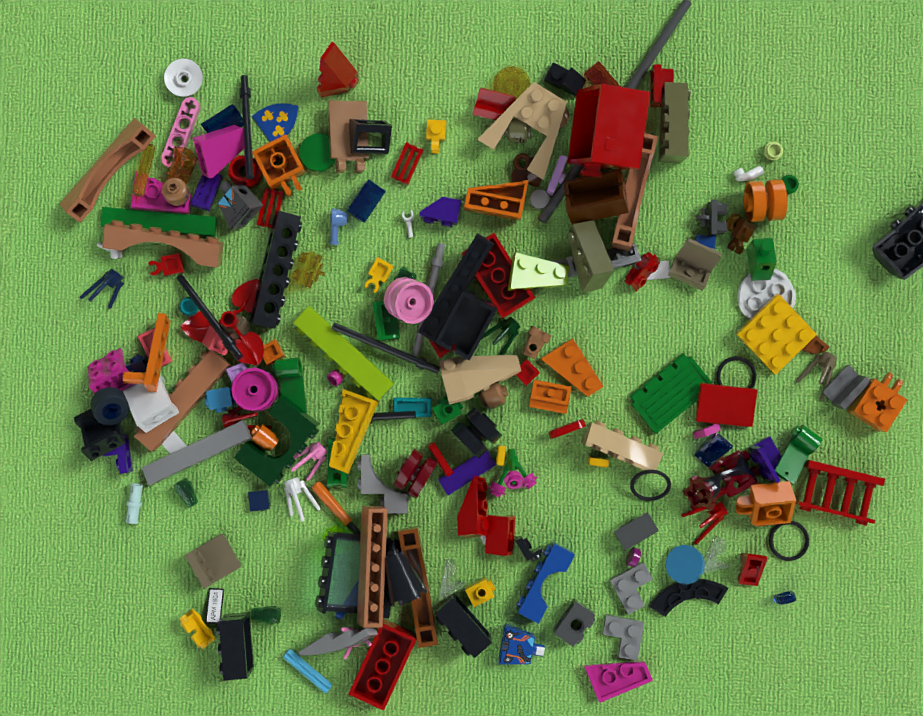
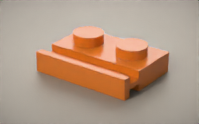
[528,380,572,414]

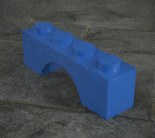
[516,542,575,624]

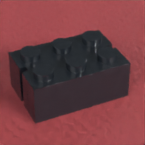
[435,288,498,361]
[435,592,492,658]
[216,612,254,681]

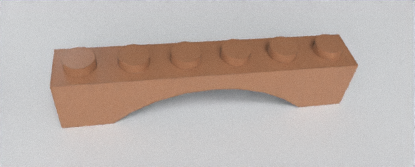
[59,118,156,223]
[610,133,658,252]
[102,220,224,268]

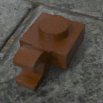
[727,218,757,255]

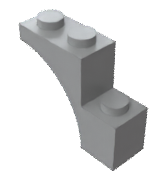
[358,454,408,513]

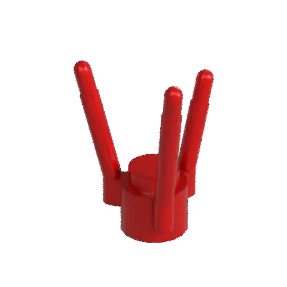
[222,406,272,429]
[681,501,728,545]

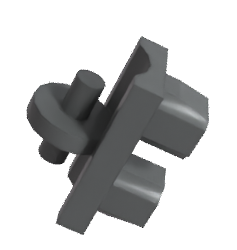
[696,200,727,236]

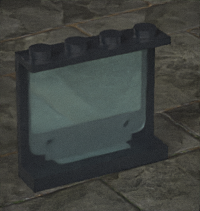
[315,531,400,619]

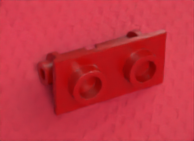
[624,252,660,292]

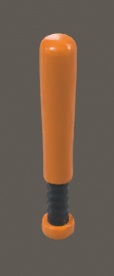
[312,481,361,545]

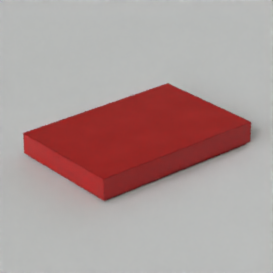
[695,383,758,427]

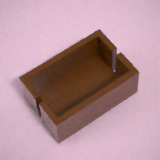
[564,169,629,225]

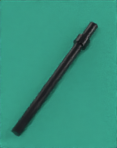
[239,75,254,179]
[176,274,243,360]
[331,322,440,374]

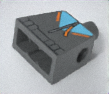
[218,181,263,230]

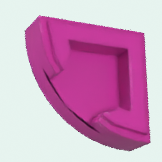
[693,424,721,439]

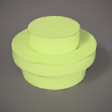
[763,141,783,161]

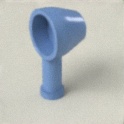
[329,208,347,245]

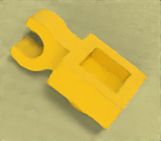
[426,119,446,154]

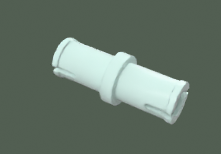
[125,483,143,524]

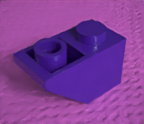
[419,197,461,228]

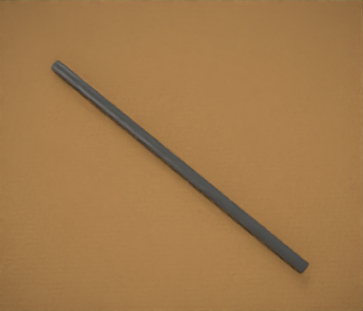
[538,0,692,224]

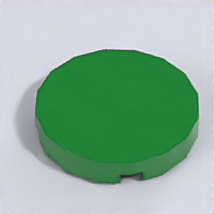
[299,133,336,172]

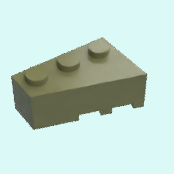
[567,220,614,293]

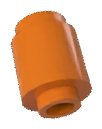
[250,424,279,451]

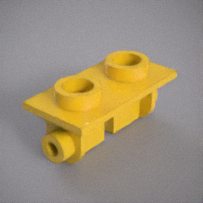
[179,608,216,650]

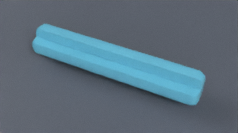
[283,649,332,693]

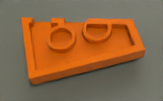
[541,338,604,397]

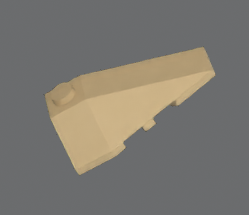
[439,355,521,404]

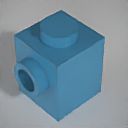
[204,387,236,413]

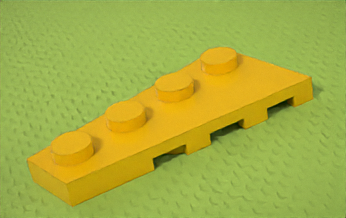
[329,389,378,474]

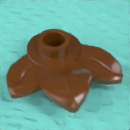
[511,153,542,187]

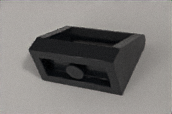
[349,119,392,154]

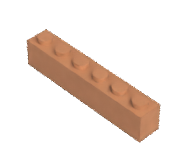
[134,350,232,452]
[357,506,388,628]

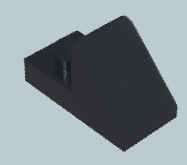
[544,62,586,97]

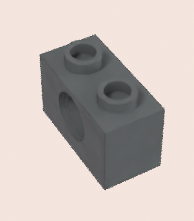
[553,598,595,647]

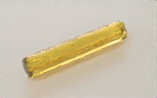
[133,144,155,197]

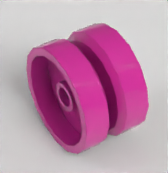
[231,368,278,412]

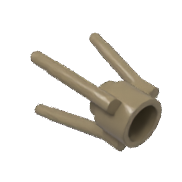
[796,352,837,401]

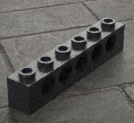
[249,211,302,329]

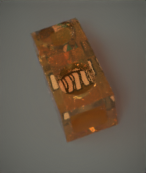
[166,146,198,184]

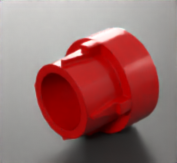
[228,155,263,189]

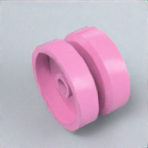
[384,277,434,324]

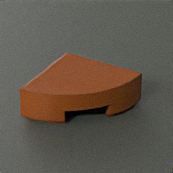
[802,335,830,354]

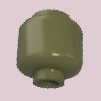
[504,118,531,143]

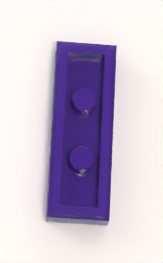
[438,451,496,495]

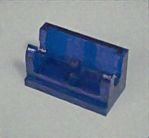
[201,104,243,133]
[346,179,386,223]

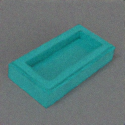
[393,397,432,417]

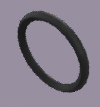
[716,356,757,388]
[630,469,671,501]
[769,521,809,561]

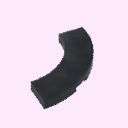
[648,578,728,617]

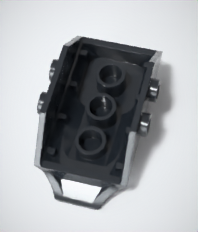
[872,198,923,280]

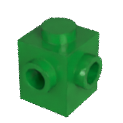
[433,395,463,425]

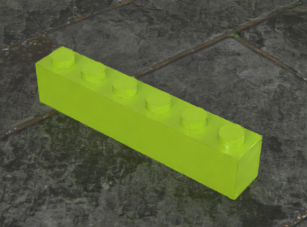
[293,306,395,401]

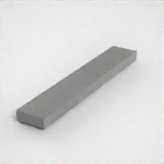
[142,420,252,485]

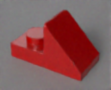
[738,553,767,586]

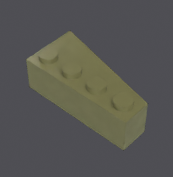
[659,82,691,163]

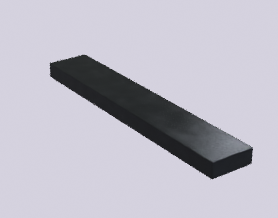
[418,233,495,342]

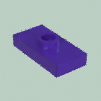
[190,174,223,212]

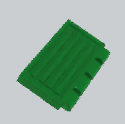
[630,353,713,434]

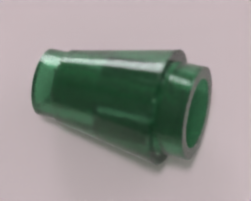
[173,478,198,508]
[251,606,281,625]

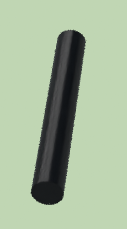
[371,411,416,421]

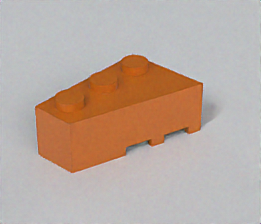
[464,180,528,221]

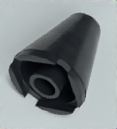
[385,548,428,606]

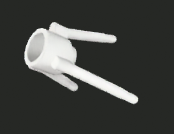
[284,477,321,522]

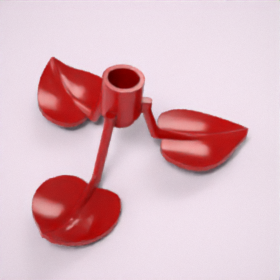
[181,279,264,366]

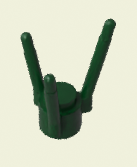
[481,317,521,355]

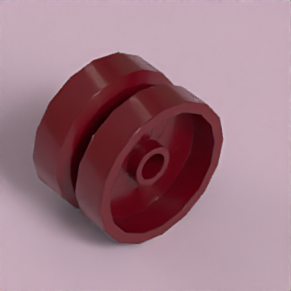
[393,449,438,499]

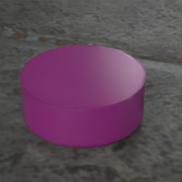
[626,547,641,567]

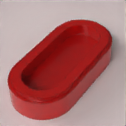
[548,419,586,439]
[428,442,454,477]

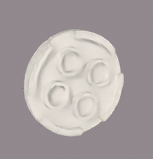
[737,268,796,320]

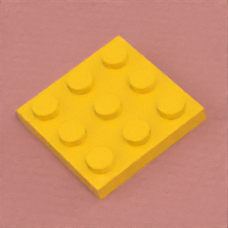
[736,293,817,375]

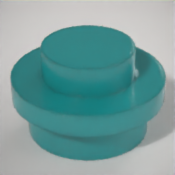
[180,297,199,316]

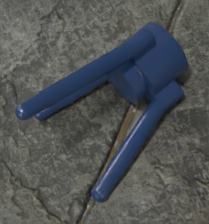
[80,268,124,309]

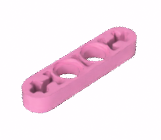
[161,97,201,168]

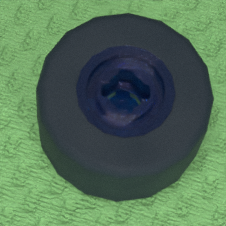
[90,387,129,426]

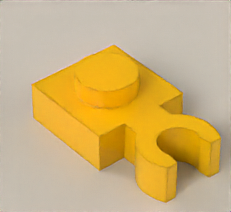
[364,257,394,293]

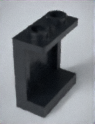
[74,403,126,461]

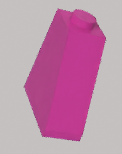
[193,125,244,179]

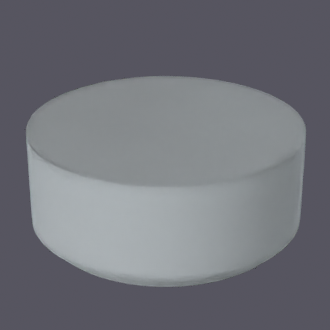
[530,189,549,209]

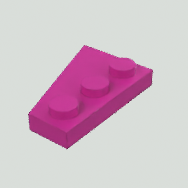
[131,171,192,214]
[584,661,653,703]

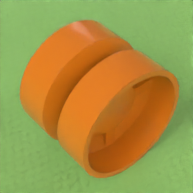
[743,179,787,222]

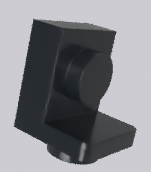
[514,535,543,561]

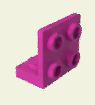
[88,348,135,393]

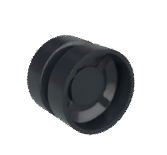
[451,407,502,459]

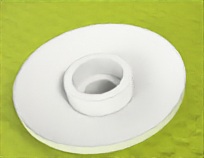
[164,59,203,97]

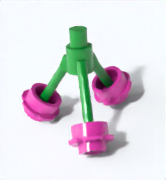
[488,449,537,498]

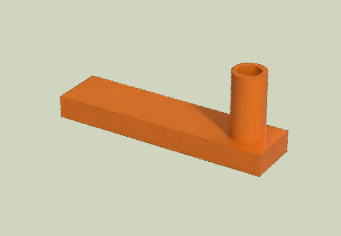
[123,313,171,392]

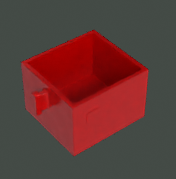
[567,84,650,178]

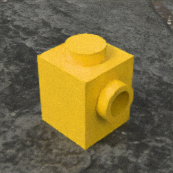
[465,577,496,607]

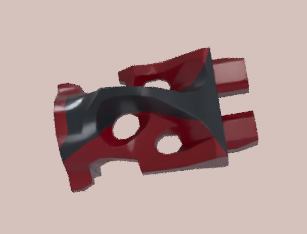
[682,450,761,512]

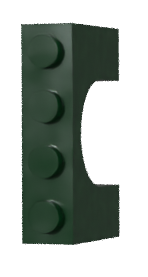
[234,396,320,486]

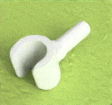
[402,210,414,238]
[97,242,122,259]

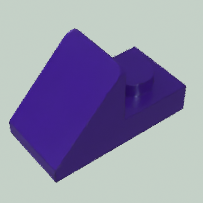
[103,434,133,474]

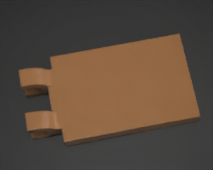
[328,100,369,173]

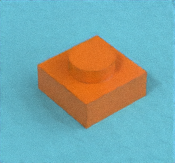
[263,339,285,366]

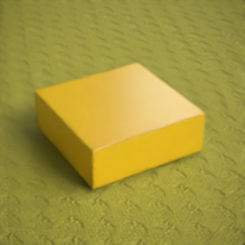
[496,445,506,466]
[587,456,609,467]

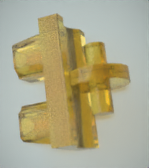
[292,250,326,288]

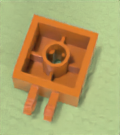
[252,134,307,197]
[847,372,907,432]
[735,481,796,526]

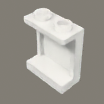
[123,375,179,433]

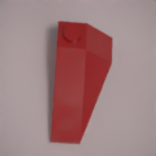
[317,42,359,97]

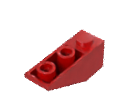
[457,476,489,538]

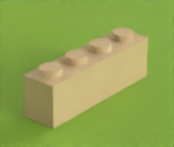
[581,420,663,474]

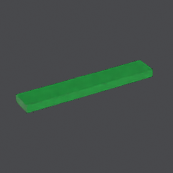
[100,207,217,237]

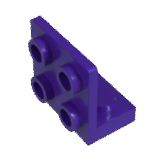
[749,436,781,483]

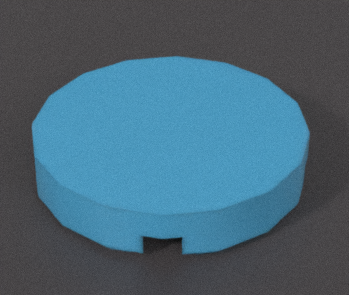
[666,545,705,584]

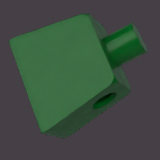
[746,238,777,281]

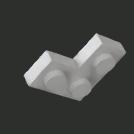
[609,561,653,615]
[602,614,644,661]

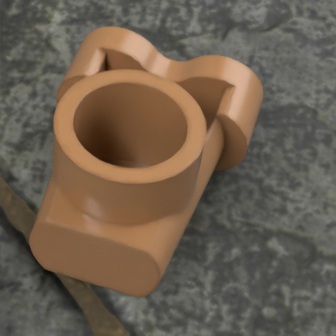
[522,325,551,359]

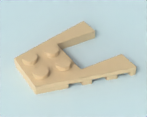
[477,82,567,179]

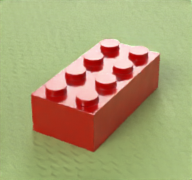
[461,233,535,320]
[349,618,417,711]

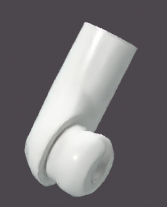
[733,166,764,182]

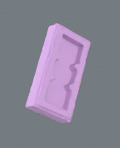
[546,155,568,196]

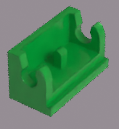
[373,301,400,341]

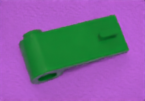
[272,357,307,413]
[774,425,822,485]

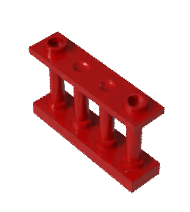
[795,460,885,526]

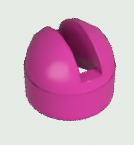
[327,370,344,386]

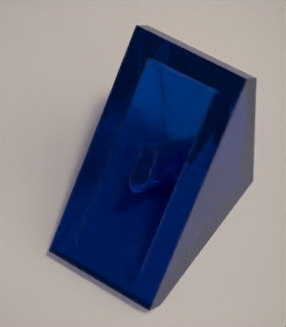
[694,433,733,467]

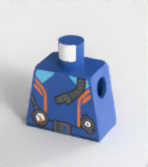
[498,623,545,665]

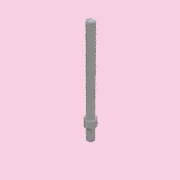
[412,243,445,356]

